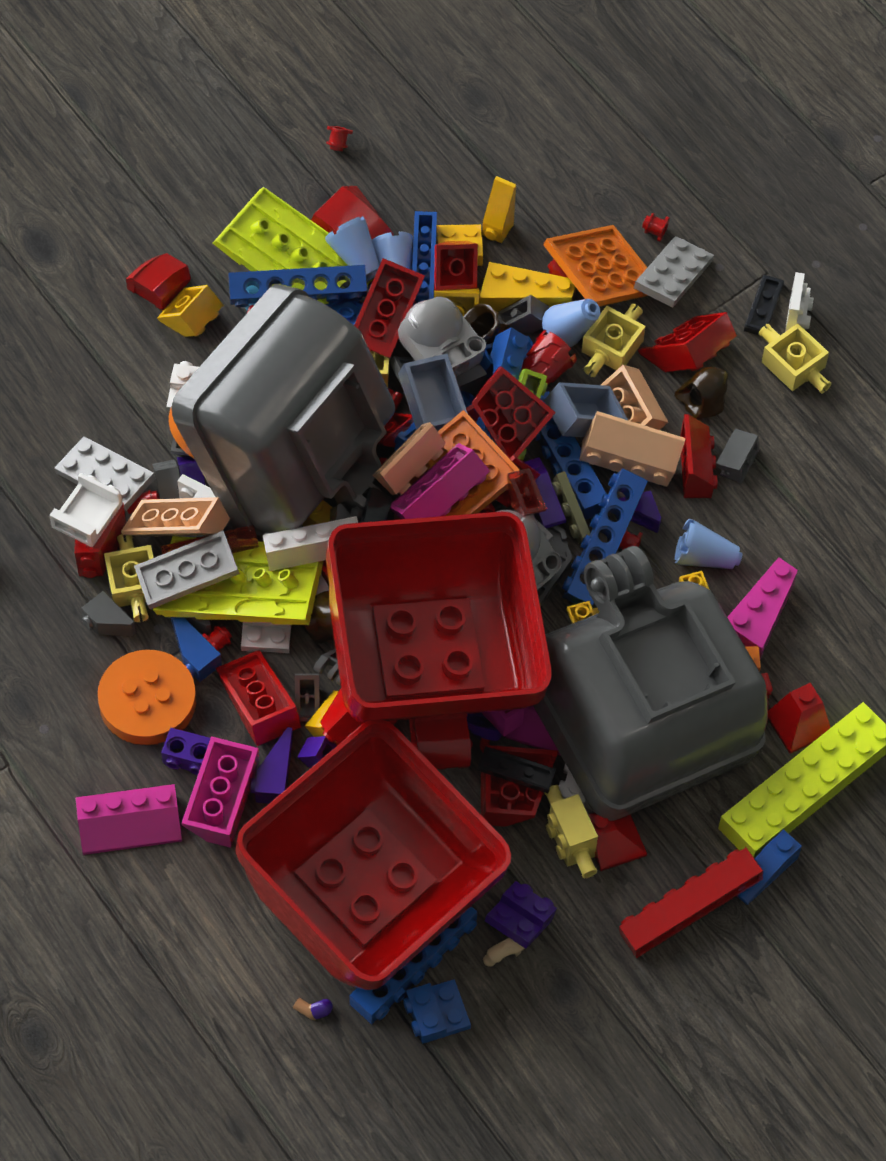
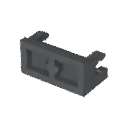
[716,429,760,484]

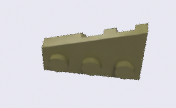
[551,471,590,544]

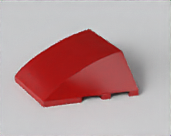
[311,186,394,239]

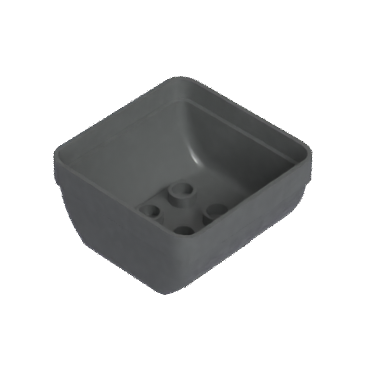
[172,284,400,535]
[533,546,768,821]

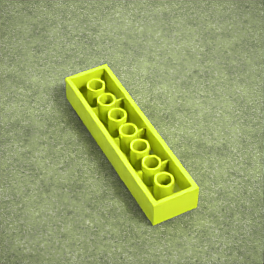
[718,702,886,858]

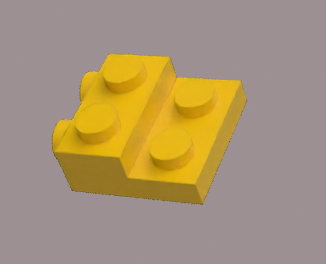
[437,224,483,266]

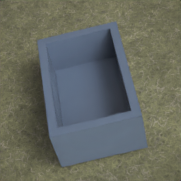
[398,354,468,431]
[544,382,629,437]

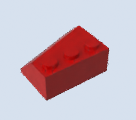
[638,312,737,372]
[472,366,556,458]
[481,745,558,827]

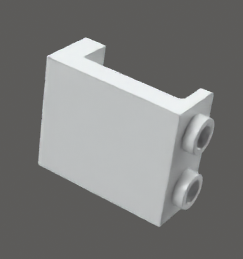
[49,473,123,548]

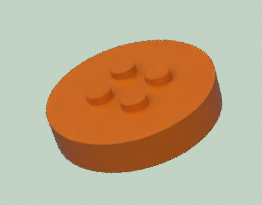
[98,650,196,745]

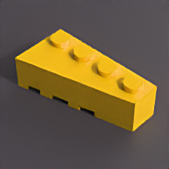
[479,262,576,311]

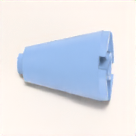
[325,216,380,281]
[372,232,413,270]
[542,299,600,347]
[674,519,742,569]

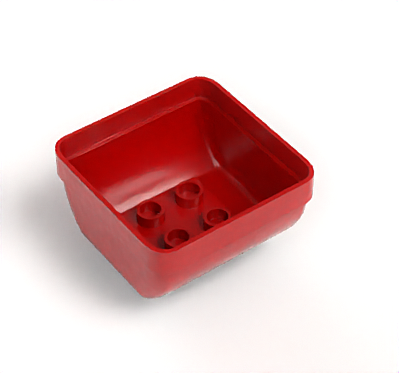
[326,511,551,771]
[236,719,511,990]

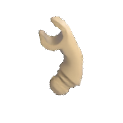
[483,938,525,966]

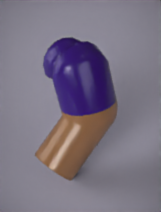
[293,998,333,1020]

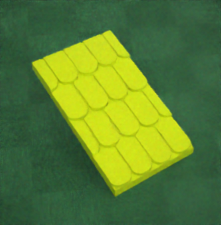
[212,187,373,304]
[153,536,324,625]

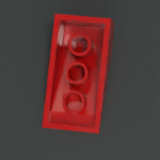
[354,258,425,359]
[215,650,301,746]

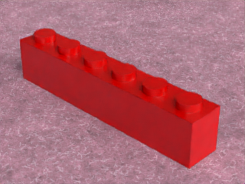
[619,847,763,958]

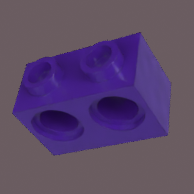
[161,727,210,775]

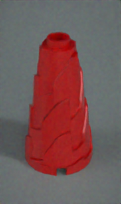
[521,330,577,386]

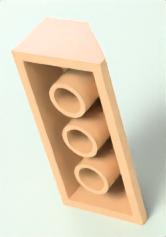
[580,411,685,487]
[121,497,230,537]

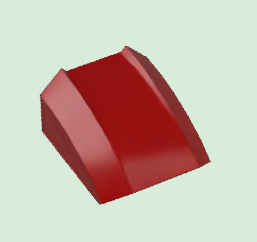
[126,253,191,311]

